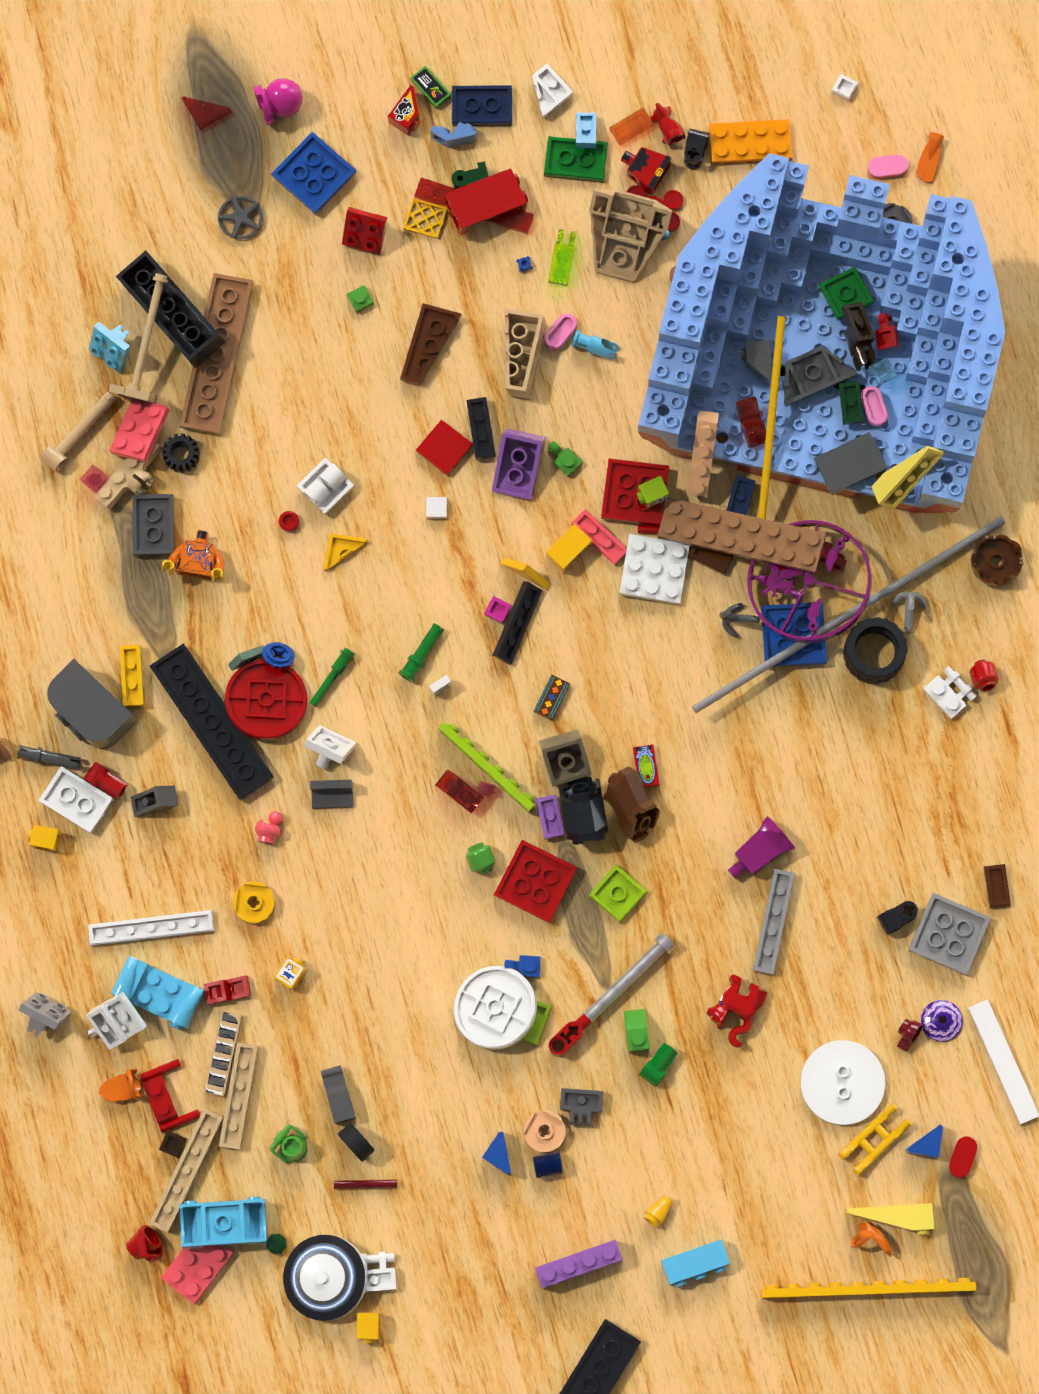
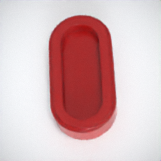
[949,1136,977,1178]

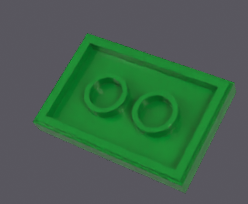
[544,136,608,182]

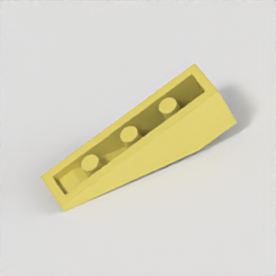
[872,446,945,509]
[846,1203,934,1235]

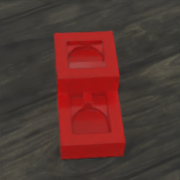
[204,975,252,1005]

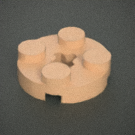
[524,1110,566,1153]

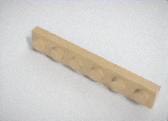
[149,1108,224,1233]

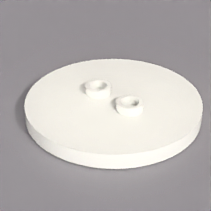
[454,966,537,1050]
[800,1040,885,1125]

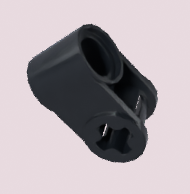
[684,128,710,170]
[876,901,918,935]

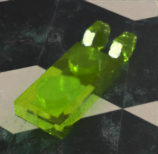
[548,229,576,286]

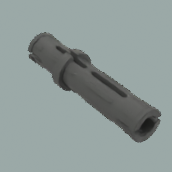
[17,745,81,770]

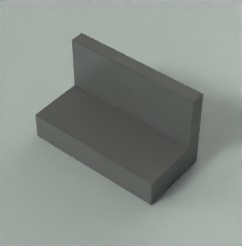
[310,779,353,809]

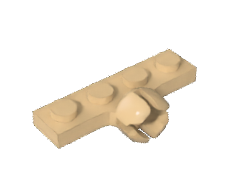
[93,443,162,510]

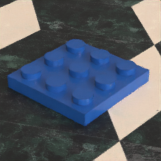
[271,132,356,215]
[761,602,827,667]

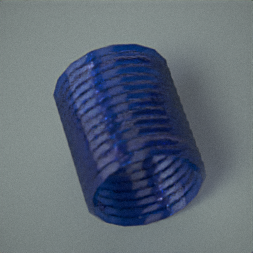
[533,1151,563,1179]

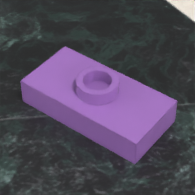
[536,794,565,840]

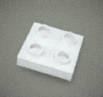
[297,458,354,515]

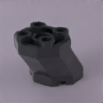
[559,776,609,845]

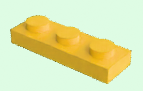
[119,644,144,708]

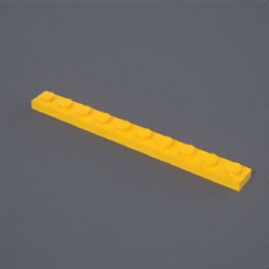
[761,1278,976,1298]

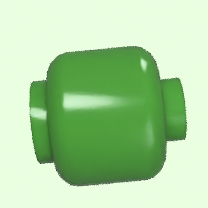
[466,842,496,875]

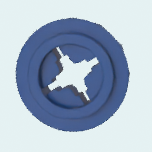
[262,642,295,670]

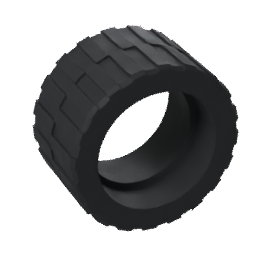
[843,617,908,684]

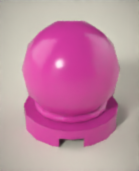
[253,78,303,125]

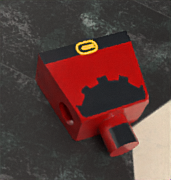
[621,147,671,196]

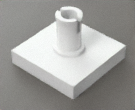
[304,725,356,769]

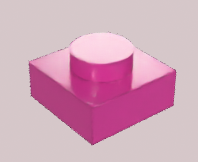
[484,596,512,624]

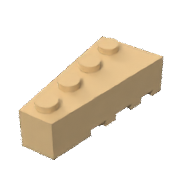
[504,309,547,399]

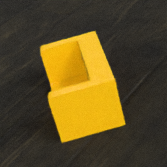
[546,524,592,573]

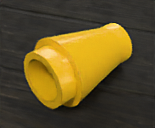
[644,1195,673,1228]

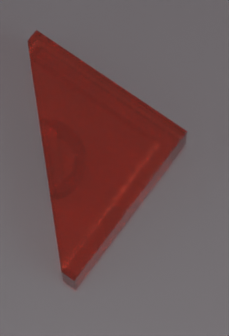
[181,96,232,130]

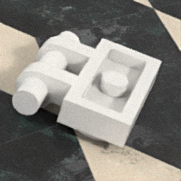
[923,666,977,720]
[361,1252,397,1292]

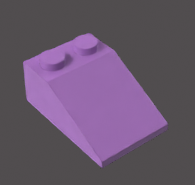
[492,428,546,500]

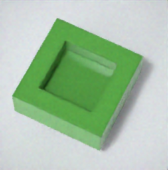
[347,285,374,313]

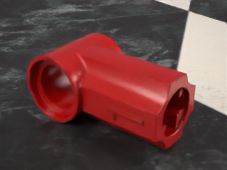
[83,762,127,800]

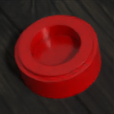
[279,511,300,532]

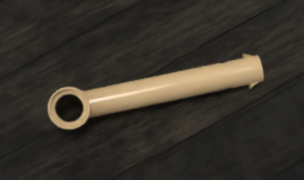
[40,391,116,472]

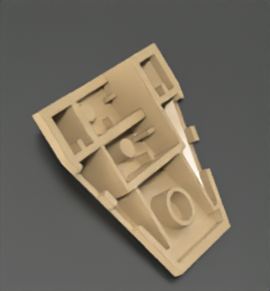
[589,189,672,282]

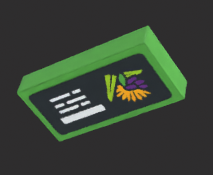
[410,66,451,108]

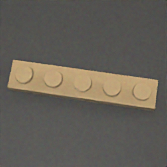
[219,1042,259,1150]

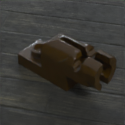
[841,302,876,371]

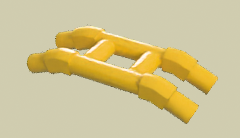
[838,1103,912,1176]

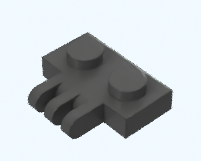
[560,1088,603,1127]

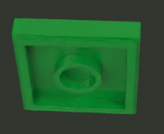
[819,267,874,321]

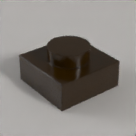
[159,1130,187,1158]

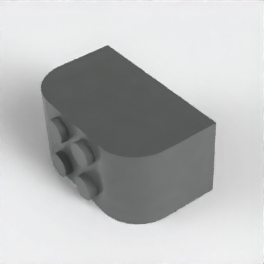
[47,659,138,749]

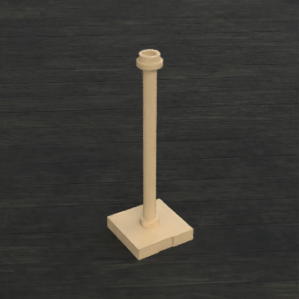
[109,273,168,403]

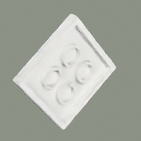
[619,534,689,605]

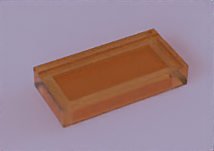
[609,108,654,146]

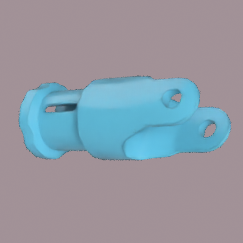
[572,330,619,359]

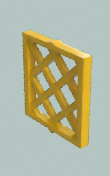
[403,198,447,239]

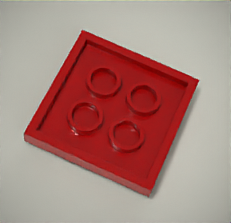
[601,458,669,526]
[494,840,578,924]

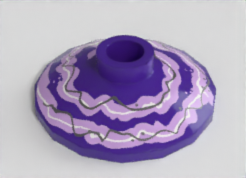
[921,1000,963,1042]

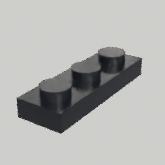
[466,397,496,460]

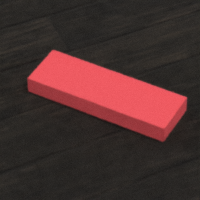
[571,509,627,566]

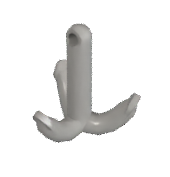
[891,591,927,633]

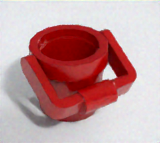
[126,1225,163,1261]

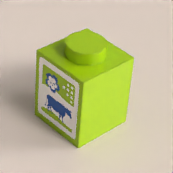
[636,476,669,508]

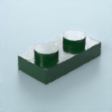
[839,381,863,425]

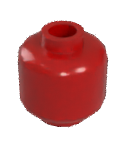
[969,659,999,692]

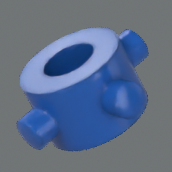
[516,256,533,273]

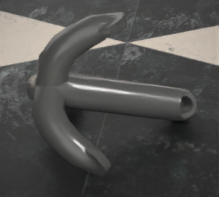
[719,603,760,638]

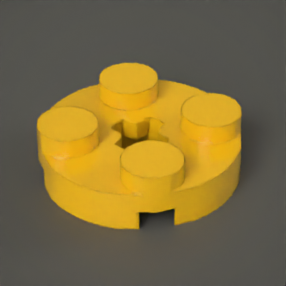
[233,881,275,924]

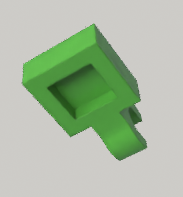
[548,441,582,477]

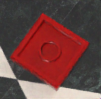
[416,419,473,476]

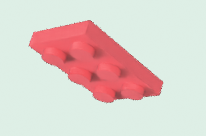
[109,398,170,463]
[161,1245,234,1304]

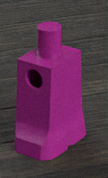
[728,816,795,879]

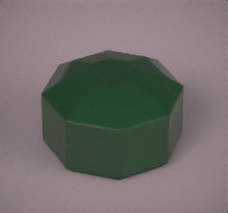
[266,1234,287,1254]

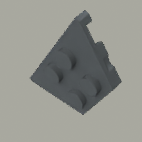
[784,345,857,407]

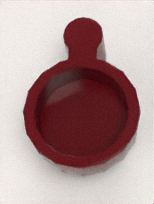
[897,1019,923,1052]

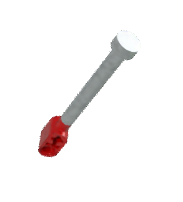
[549,932,676,1057]

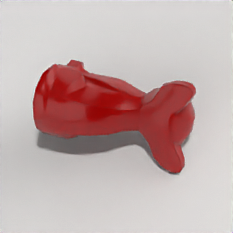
[650,103,686,145]

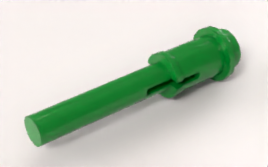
[309,648,355,707]

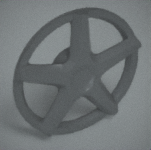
[218,196,263,239]

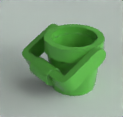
[269,1124,308,1164]

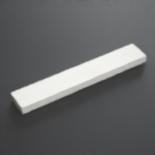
[88,910,215,946]
[968,1000,1039,1124]

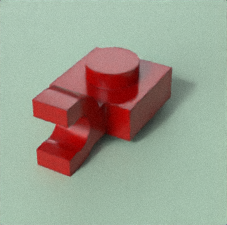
[875,313,900,351]

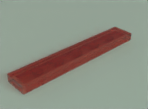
[414,177,534,235]

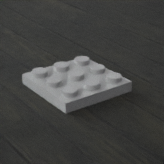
[908,893,991,976]

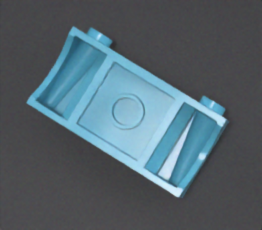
[111,956,205,1031]
[179,1196,267,1249]

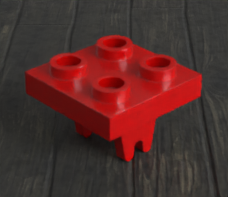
[342,207,387,255]

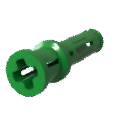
[398,623,444,683]

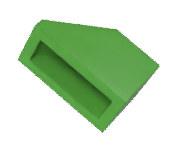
[624,1009,650,1053]

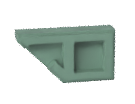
[228,645,265,671]

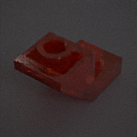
[736,396,766,448]
[435,769,484,813]

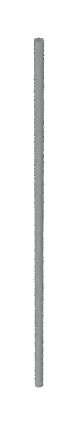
[692,516,1005,713]

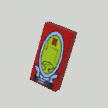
[633,744,660,788]

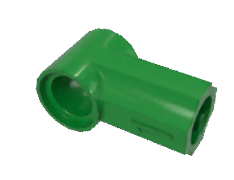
[639,1043,678,1087]

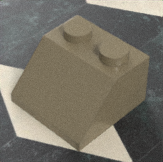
[539,729,592,787]

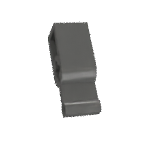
[321,1065,356,1124]

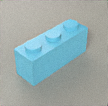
[661,1239,730,1288]

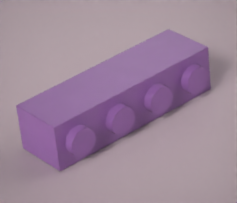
[535,1240,622,1289]

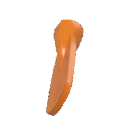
[916,132,944,183]

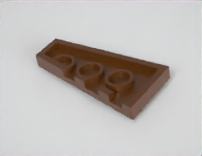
[400,303,462,385]

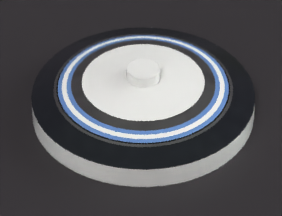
[283,1235,367,1321]

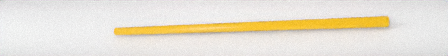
[757,316,786,562]

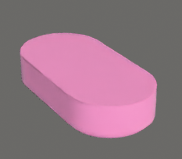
[868,155,908,179]
[545,314,577,351]
[861,386,888,427]

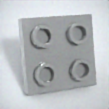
[18,993,72,1036]

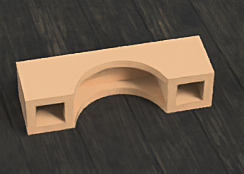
[687,410,719,497]

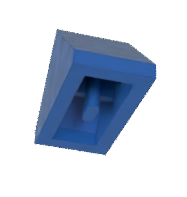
[905,1124,943,1159]
[482,1131,511,1175]

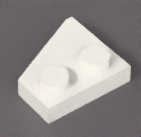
[532,64,573,118]

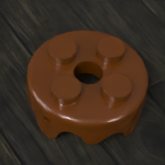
[971,534,1023,587]

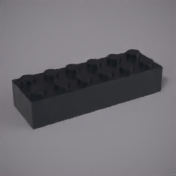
[115,250,225,368]

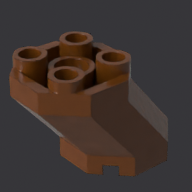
[603,766,660,843]

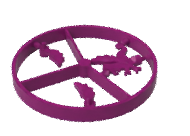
[747,520,872,643]

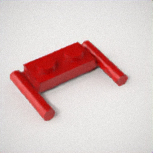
[139,1059,201,1133]

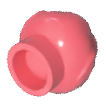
[255,811,284,844]

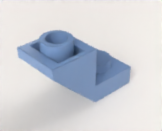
[430,122,477,148]

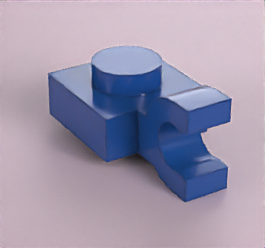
[504,955,541,978]

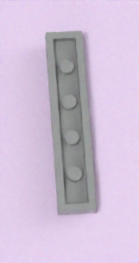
[753,869,795,975]

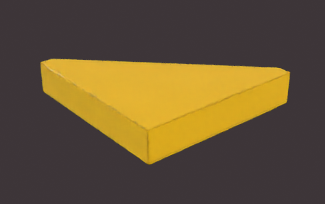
[323,533,367,571]
[501,558,550,590]

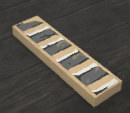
[203,1010,243,1097]

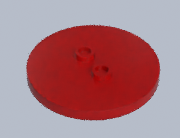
[225,659,307,740]

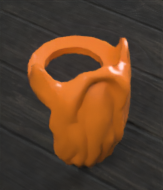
[99,1069,143,1102]
[850,1221,892,1257]

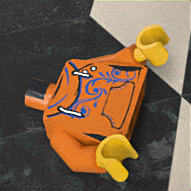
[161,530,225,582]

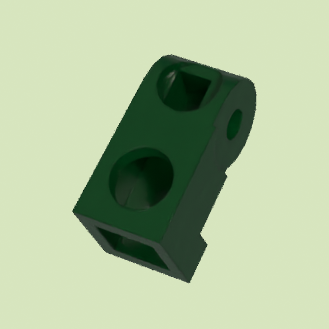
[451,161,488,189]

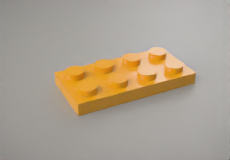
[709,119,792,164]

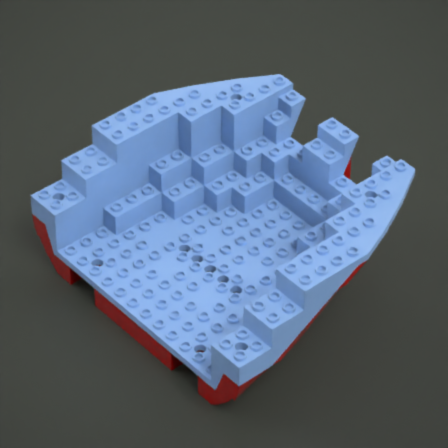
[638,153,1005,513]

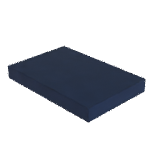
[452,85,512,126]

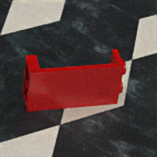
[444,168,528,236]

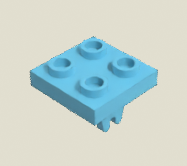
[89,322,130,373]

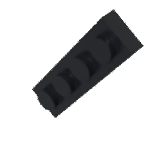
[492,581,542,665]

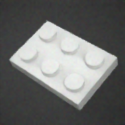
[38,766,114,834]

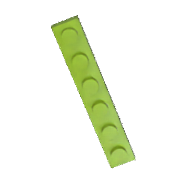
[438,722,535,814]

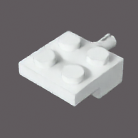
[86,992,147,1050]

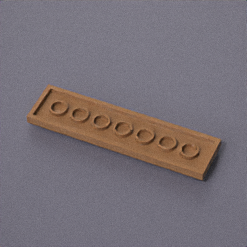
[180,273,254,435]
[657,498,827,574]

